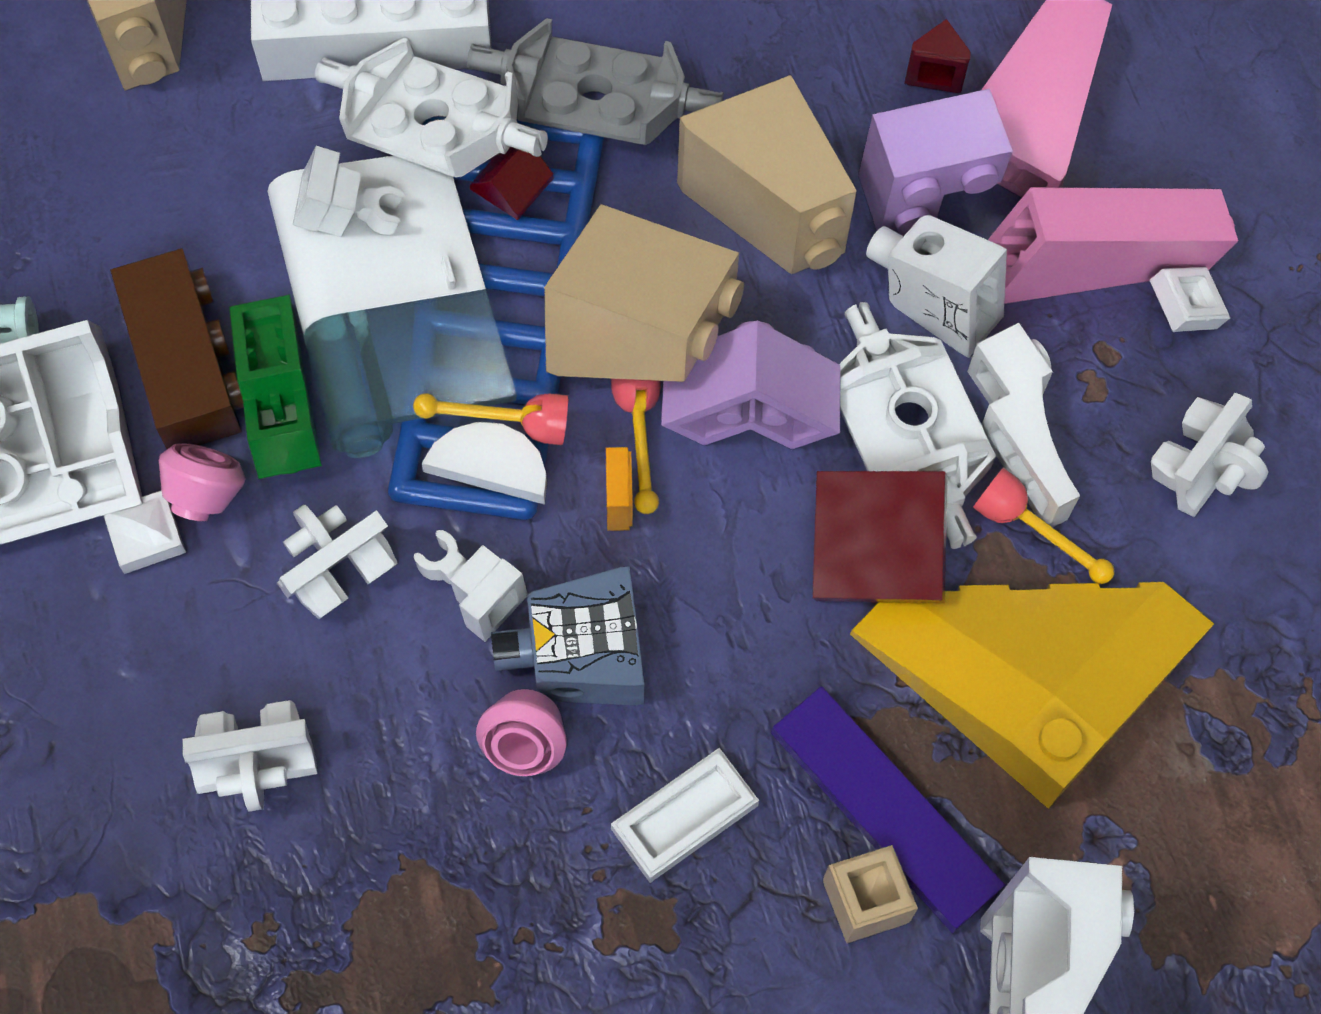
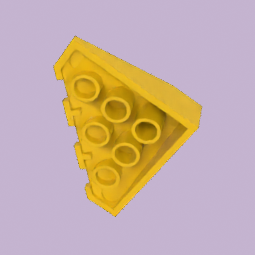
[850,582,1214,809]

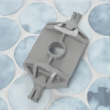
[467,18,724,145]

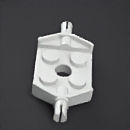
[315,38,548,177]
[839,302,996,549]

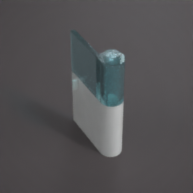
[267,155,517,458]

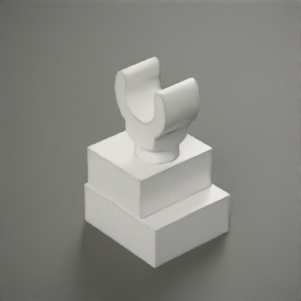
[293,146,405,237]
[414,530,528,642]

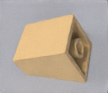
[86,0,186,91]
[677,75,857,275]
[544,204,744,382]

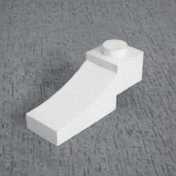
[967,323,1080,527]

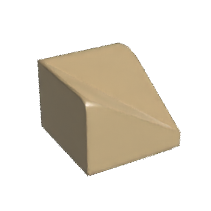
[823,845,918,943]

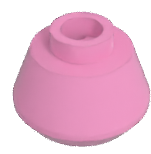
[158,443,246,521]
[476,689,567,776]

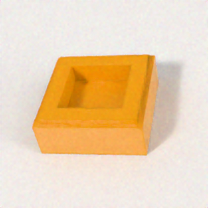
[606,447,633,531]

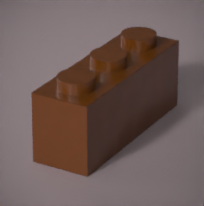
[110,248,244,449]

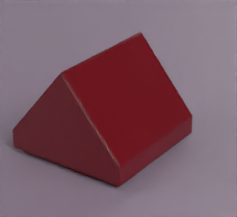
[904,19,971,93]
[470,147,554,220]

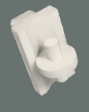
[1151,393,1268,517]
[277,505,398,619]
[183,700,317,812]

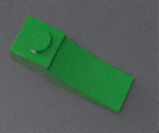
[229,294,322,479]

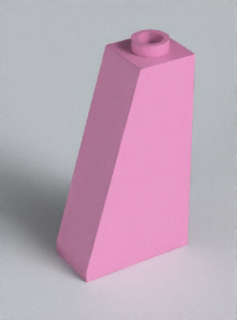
[982,0,1113,197]
[988,187,1238,304]

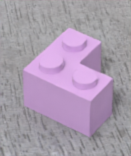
[858,89,1013,235]
[661,320,840,449]

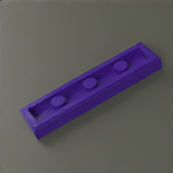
[771,686,1005,934]

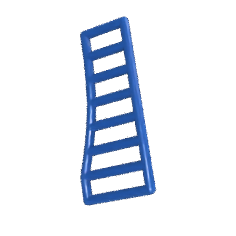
[388,116,604,520]

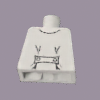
[866,215,1007,358]

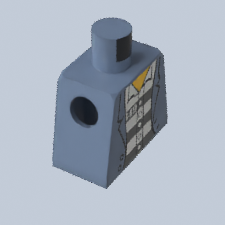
[491,566,645,705]

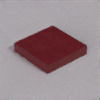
[813,471,948,603]

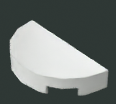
[422,422,547,505]

